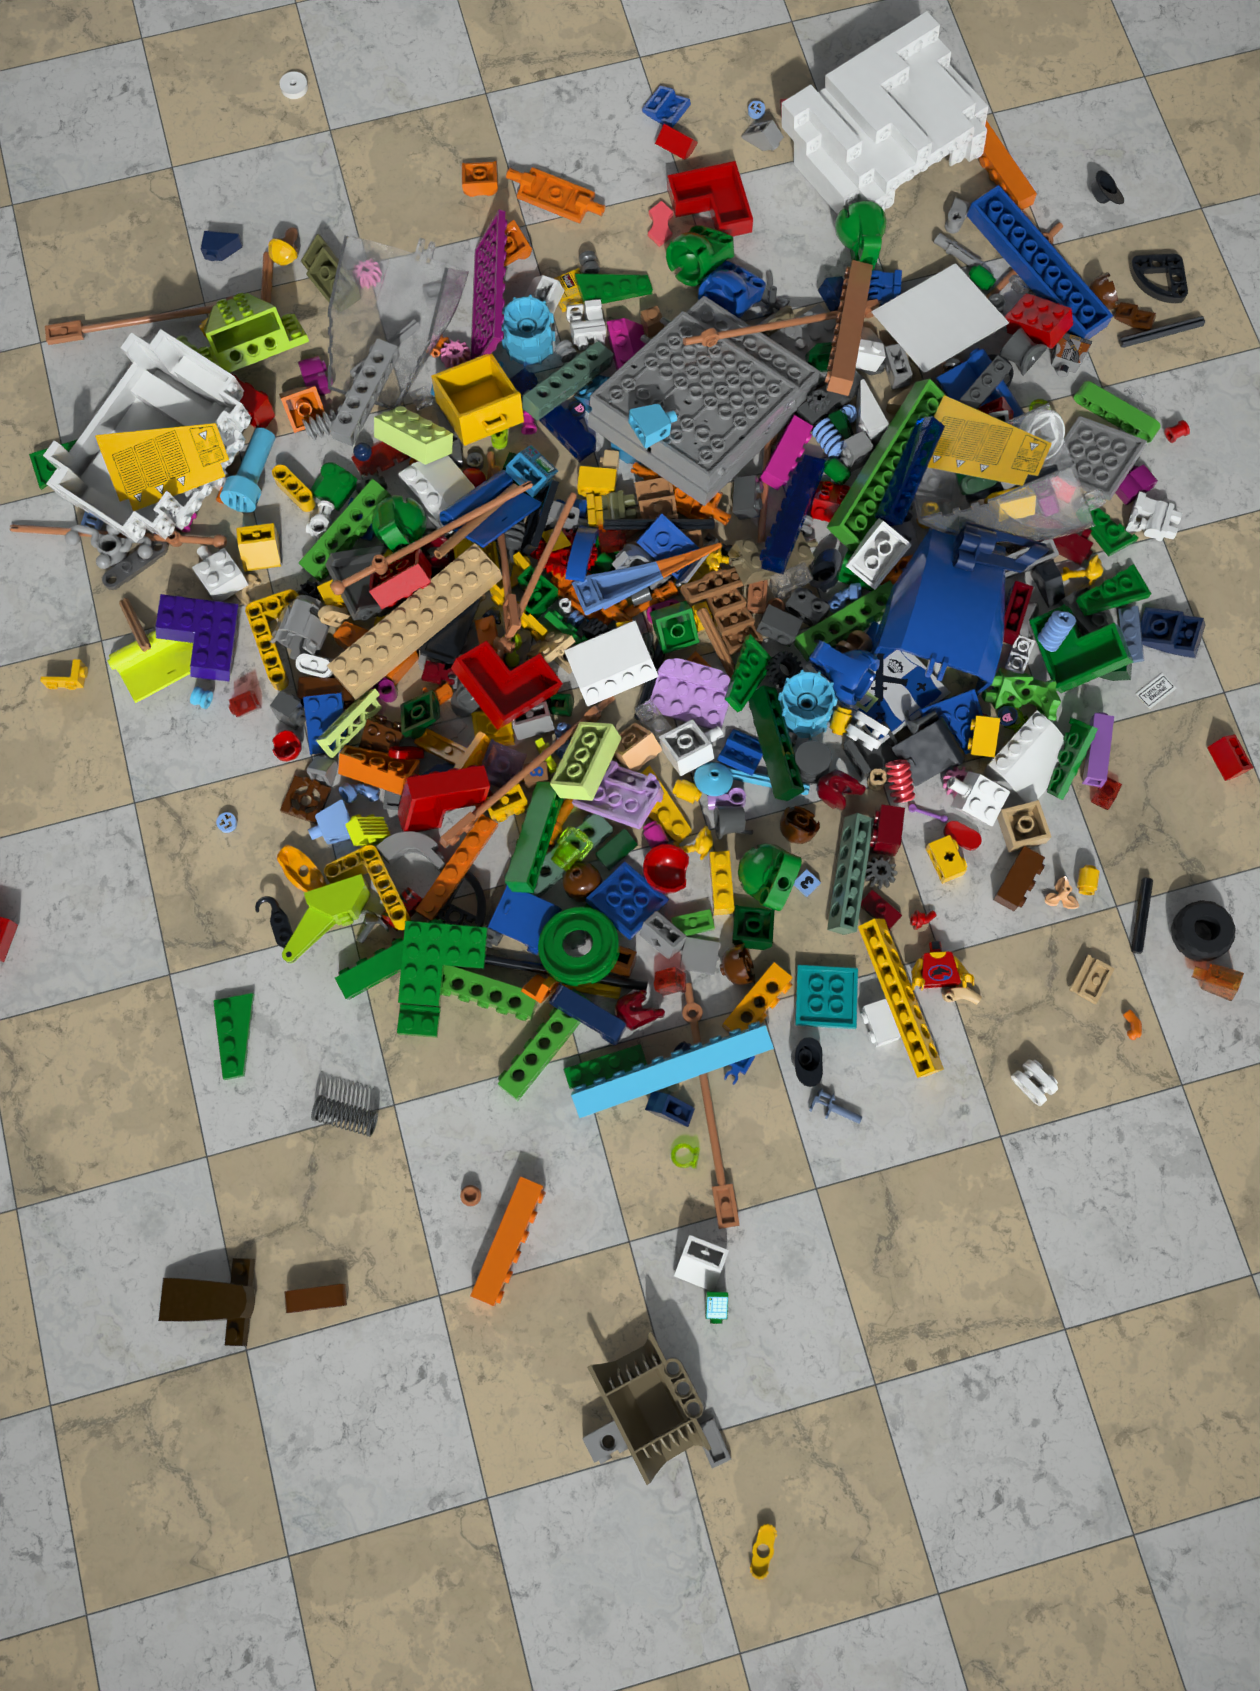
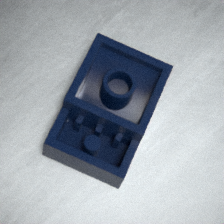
[1141,607,1206,658]

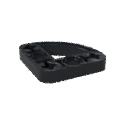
[1129,253,1188,303]
[436,870,486,927]

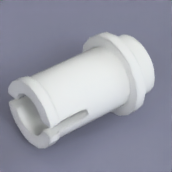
[559,598,574,618]

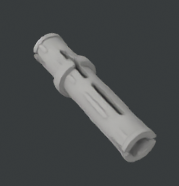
[934,233,984,268]

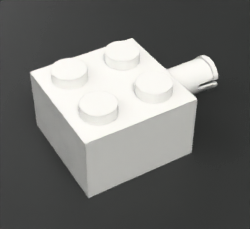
[192,545,248,602]
[659,719,724,776]
[947,771,1010,826]

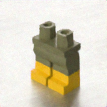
[586,490,638,533]

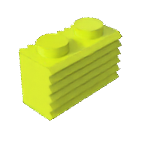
[345,814,391,846]

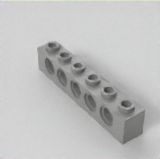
[329,338,400,446]

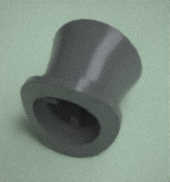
[999,328,1047,376]
[795,741,832,785]

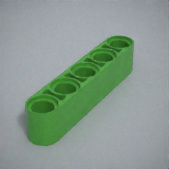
[1074,381,1161,443]

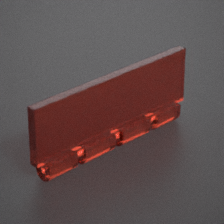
[351,442,411,476]

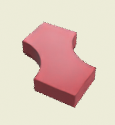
[648,201,673,247]

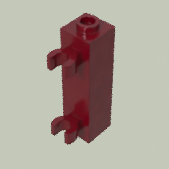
[1021,512,1094,566]

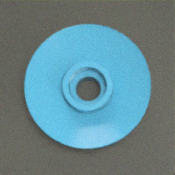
[694,762,733,796]

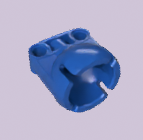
[698,261,766,318]
[809,641,880,705]

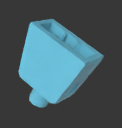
[628,404,677,448]

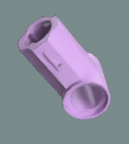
[707,788,746,810]

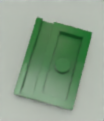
[397,1004,441,1038]

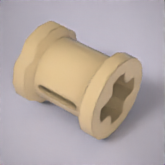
[867,769,887,791]

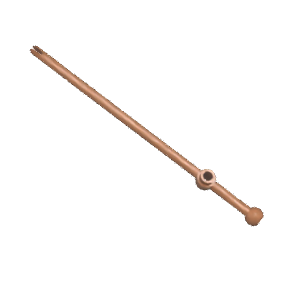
[330,481,533,595]
[493,492,577,660]
[10,524,227,549]

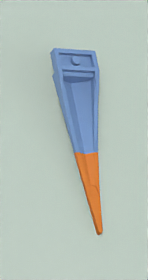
[572,543,722,615]

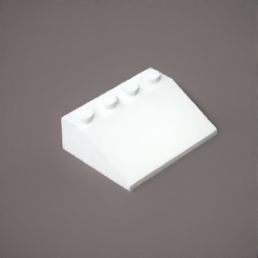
[398,455,475,537]
[564,620,659,707]
[984,710,1066,804]

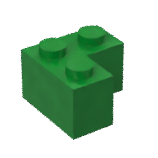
[517,565,559,620]

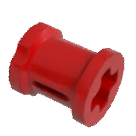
[1164,420,1190,443]

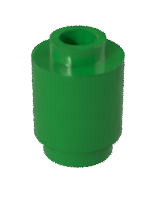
[969,265,996,291]
[824,458,851,485]

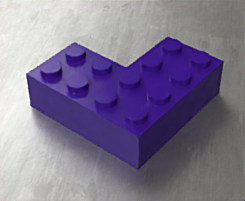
[155,594,238,682]

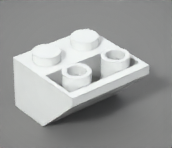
[524,275,565,314]
[674,1235,729,1292]

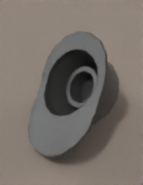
[451,683,479,717]

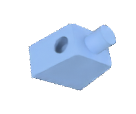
[308,799,351,844]

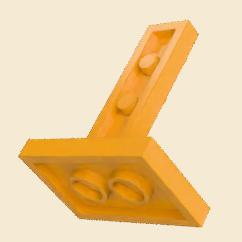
[414,728,499,770]

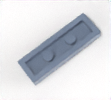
[1118,606,1144,663]

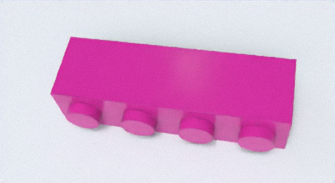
[759,415,813,490]

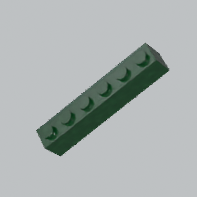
[748,685,805,801]

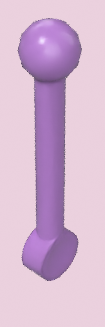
[908,804,948,823]

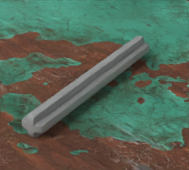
[350,319,420,378]

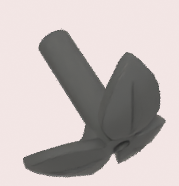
[761,286,790,316]
[905,710,938,735]
[356,910,389,944]

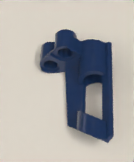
[952,521,1050,573]

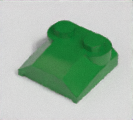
[310,462,358,512]

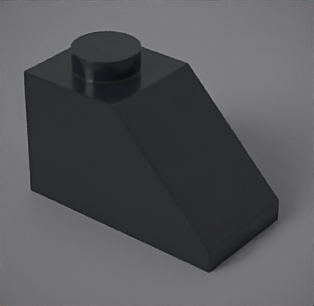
[1031,560,1065,608]

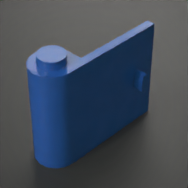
[488,885,562,955]

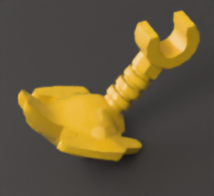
[706,545,735,573]
[1061,555,1103,586]
[673,825,713,860]

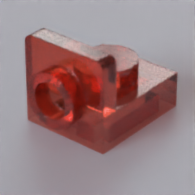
[1091,777,1122,810]

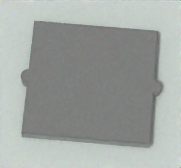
[680,937,720,975]

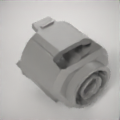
[270,595,330,660]

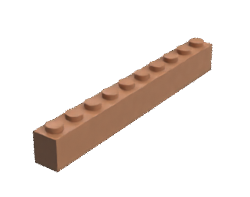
[825,260,873,396]

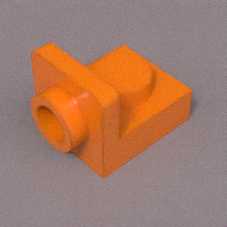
[422,683,453,706]

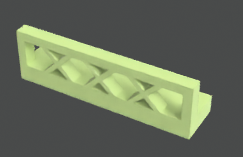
[316,689,382,758]

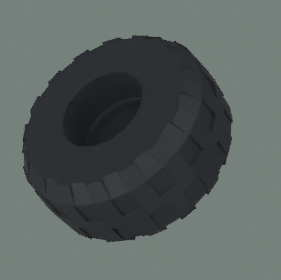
[1171,900,1236,962]

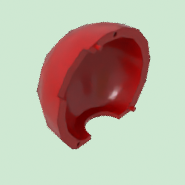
[643,844,689,894]

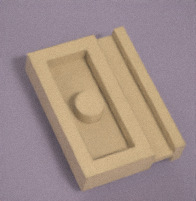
[1069,954,1115,1004]

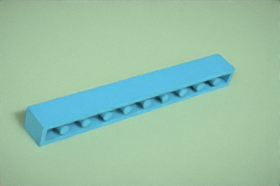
[571,1021,774,1118]

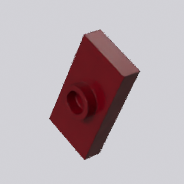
[861,890,902,931]

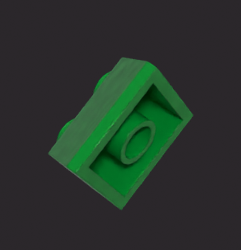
[650,601,700,654]

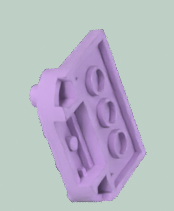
[647,658,731,730]
[572,761,664,829]

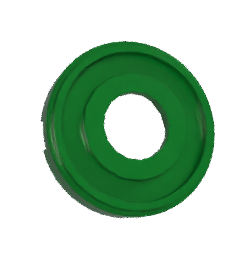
[538,907,620,986]

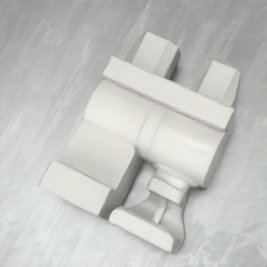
[566,299,606,351]
[1126,491,1183,541]

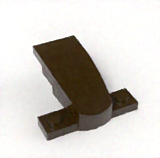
[158,1258,255,1346]

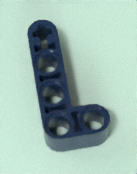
[548,984,627,1046]

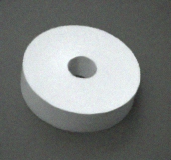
[280,72,308,99]

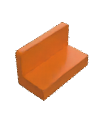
[521,974,559,1003]

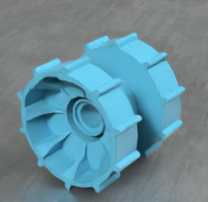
[502,295,556,367]
[778,670,838,741]

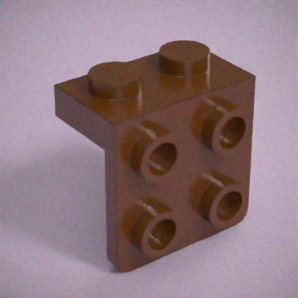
[359,714,405,753]

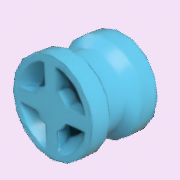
[190,686,213,709]

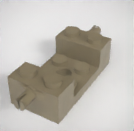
[728,527,818,585]

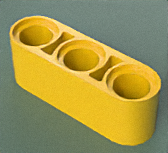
[272,464,316,512]

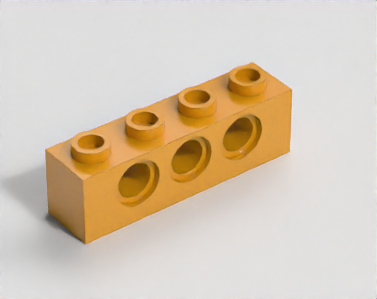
[722,962,793,1032]

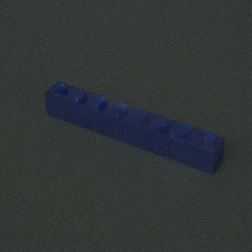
[760,454,826,574]

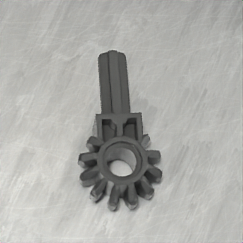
[501,521,525,577]

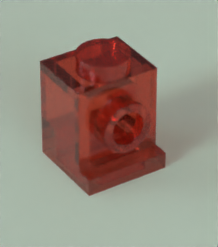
[598,529,626,554]
[229,690,262,717]
[654,967,686,996]

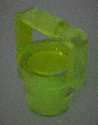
[550,826,593,871]

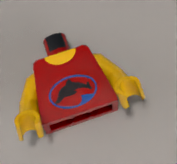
[911,941,974,991]

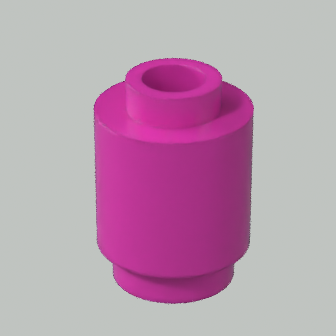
[643,821,669,849]

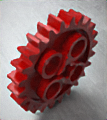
[536,529,597,578]

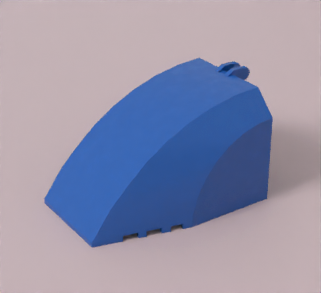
[870,523,1006,696]

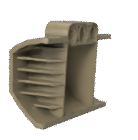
[587,1331,712,1485]

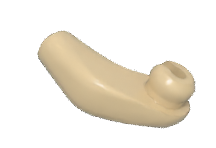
[942,986,982,1005]

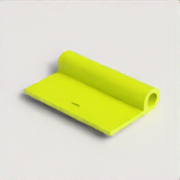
[107,630,193,703]

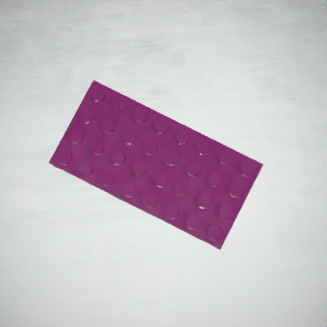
[470,209,507,360]

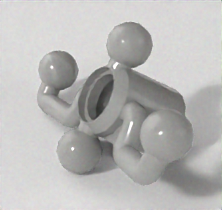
[65,524,153,569]

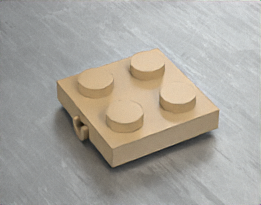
[526,631,575,664]

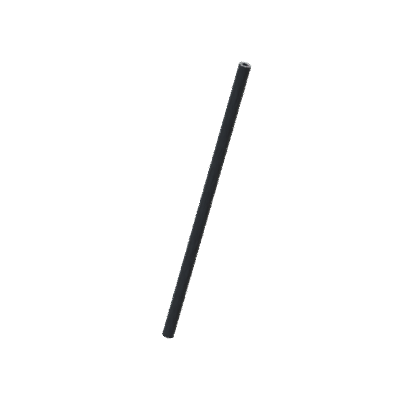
[391,938,648,991]

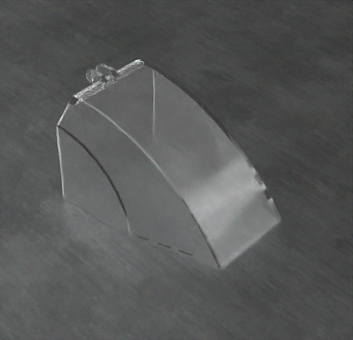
[328,235,469,410]
[908,403,1106,543]

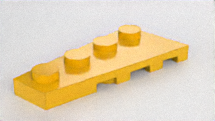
[489,584,548,641]
[641,765,692,844]

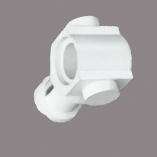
[306,501,335,540]

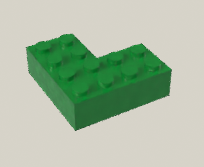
[1029,604,1133,693]
[398,921,488,1006]

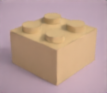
[997,800,1052,853]

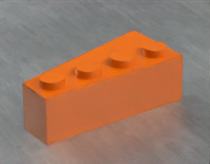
[333,621,419,686]
[338,745,420,796]

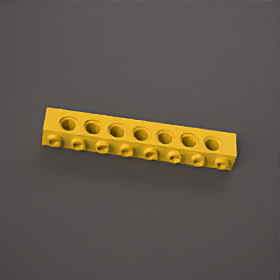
[858,919,944,1078]

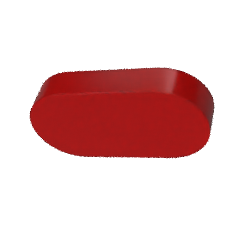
[388,746,425,759]
[943,821,982,851]

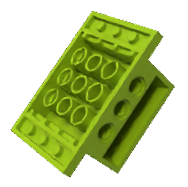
[197,293,309,373]

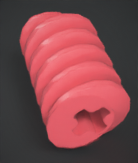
[885,759,915,803]

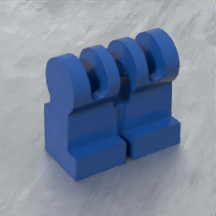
[867,270,902,307]

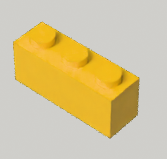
[709,851,734,915]

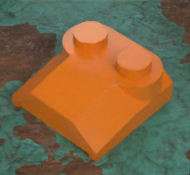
[462,161,498,197]
[504,220,532,266]

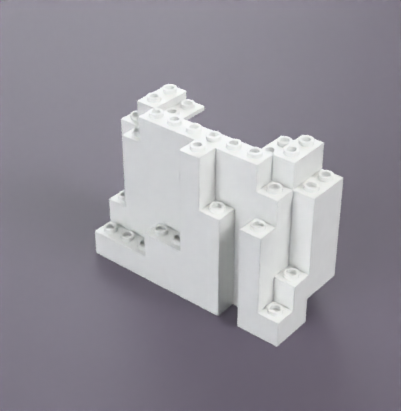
[782,11,988,217]
[43,329,252,543]

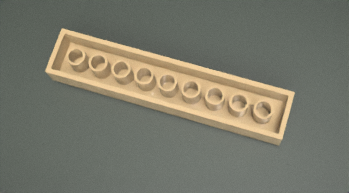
[327,543,502,700]

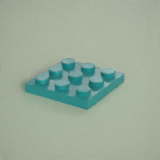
[795,965,858,1029]

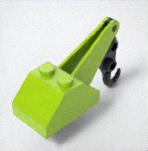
[255,874,371,963]

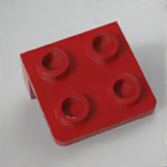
[810,481,851,522]

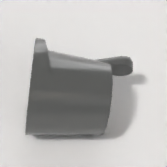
[714,805,753,840]

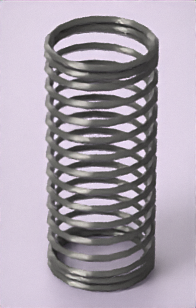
[311,1095,378,1137]

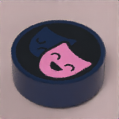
[567,401,586,421]
[998,706,1018,726]

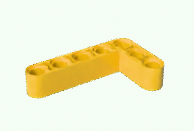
[245,589,299,690]
[324,845,411,930]

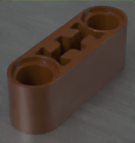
[284,1284,347,1313]

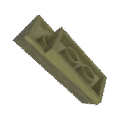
[301,234,360,313]

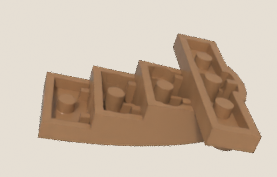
[627,478,704,551]
[680,568,763,655]

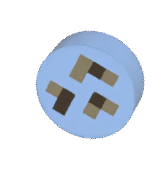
[748,101,765,119]
[216,812,237,833]

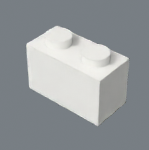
[860,999,901,1047]

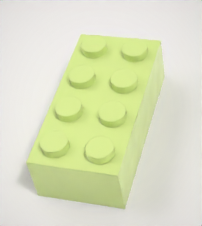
[374,406,453,465]
[550,722,622,801]

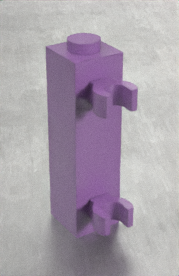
[1082,712,1114,788]

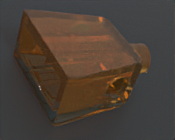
[1191,964,1244,1001]

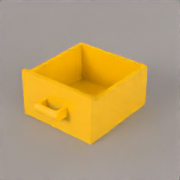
[431,353,524,446]

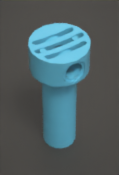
[220,428,275,513]

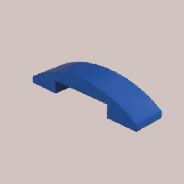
[565,525,599,582]

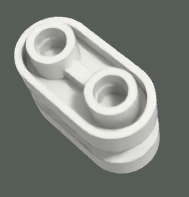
[296,654,335,678]
[845,710,890,751]
[1011,1059,1058,1106]

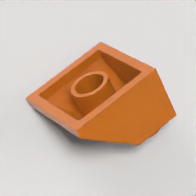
[279,385,325,433]

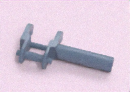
[809,1088,862,1124]

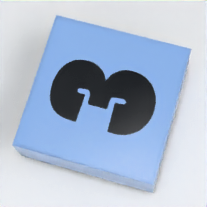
[794,869,821,897]

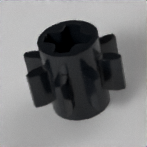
[298,580,320,601]

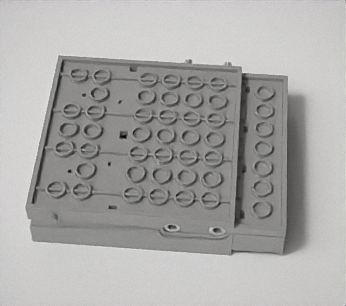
[588,296,820,506]

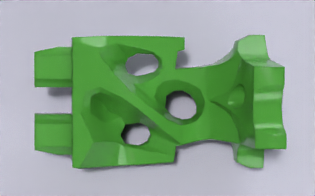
[981,668,1061,721]

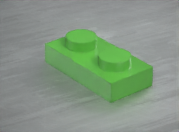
[671,909,715,936]

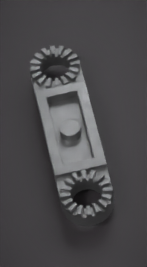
[102,541,168,590]

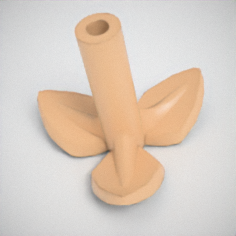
[1044,876,1079,909]

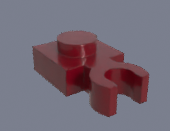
[421,660,455,685]

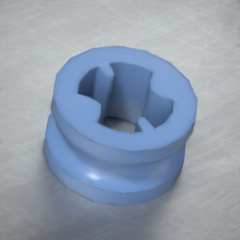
[566,610,585,628]

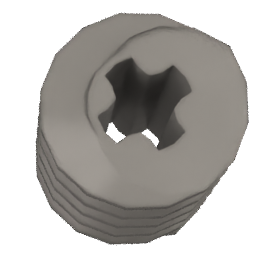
[302,408,338,441]

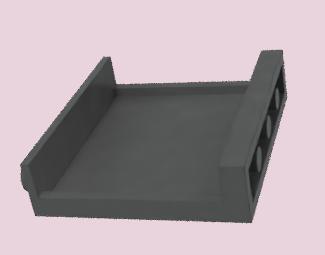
[325,545,415,621]

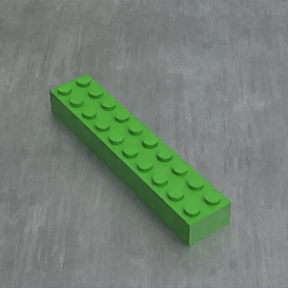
[826,379,946,551]

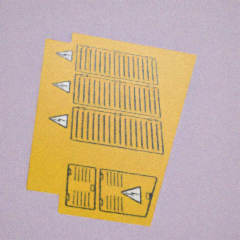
[918,395,1052,486]
[95,423,229,511]

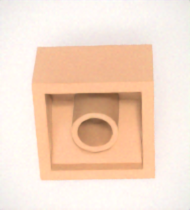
[614,722,662,771]

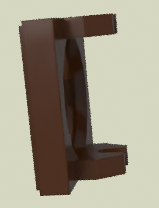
[280,776,332,824]

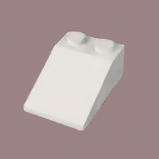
[856,327,886,372]
[856,379,889,447]
[846,518,912,590]

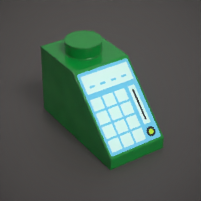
[705,1292,728,1324]

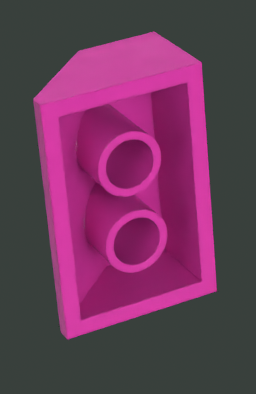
[607,318,646,371]

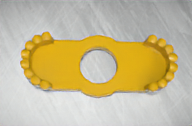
[750,1524,777,1580]

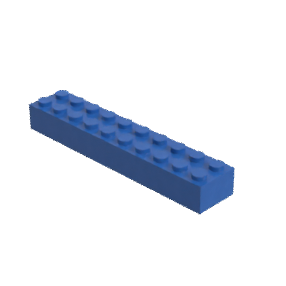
[967,185,1114,340]

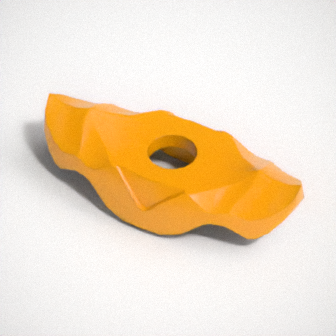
[277,845,327,892]

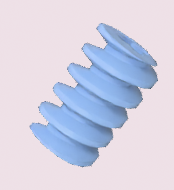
[812,418,844,459]
[1038,611,1076,652]

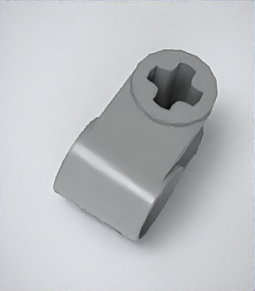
[945,197,971,234]

